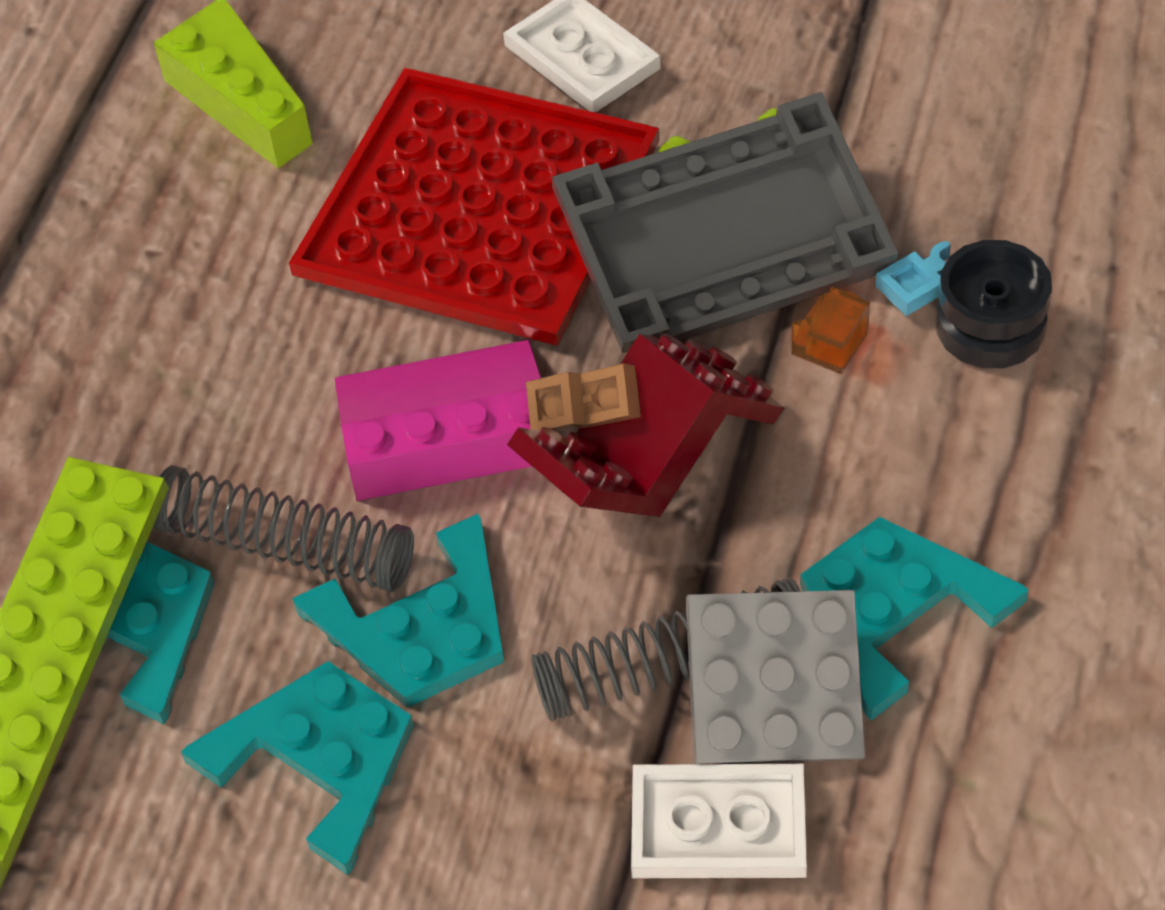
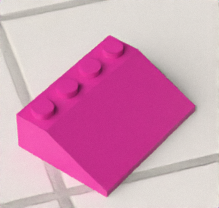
[334,340,541,501]

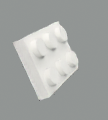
[503,0,661,113]
[631,764,807,878]

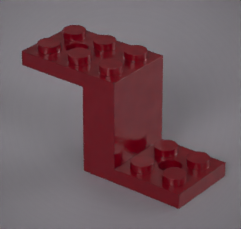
[507,333,784,517]

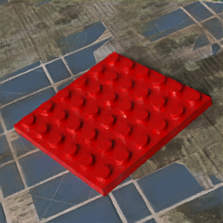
[289,67,660,346]

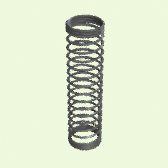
[153,465,414,592]
[531,577,801,723]

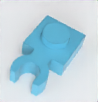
[875,241,951,316]

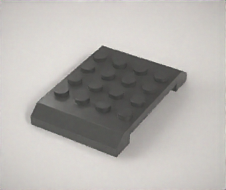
[552,92,899,353]

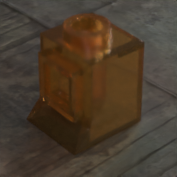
[791,287,870,374]

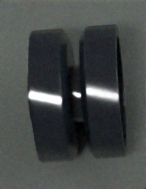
[936,240,1052,369]

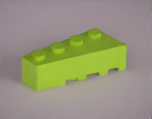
[154,0,313,169]

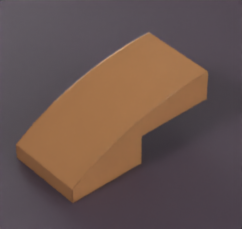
[526,363,641,432]

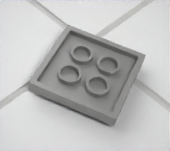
[686,590,865,764]

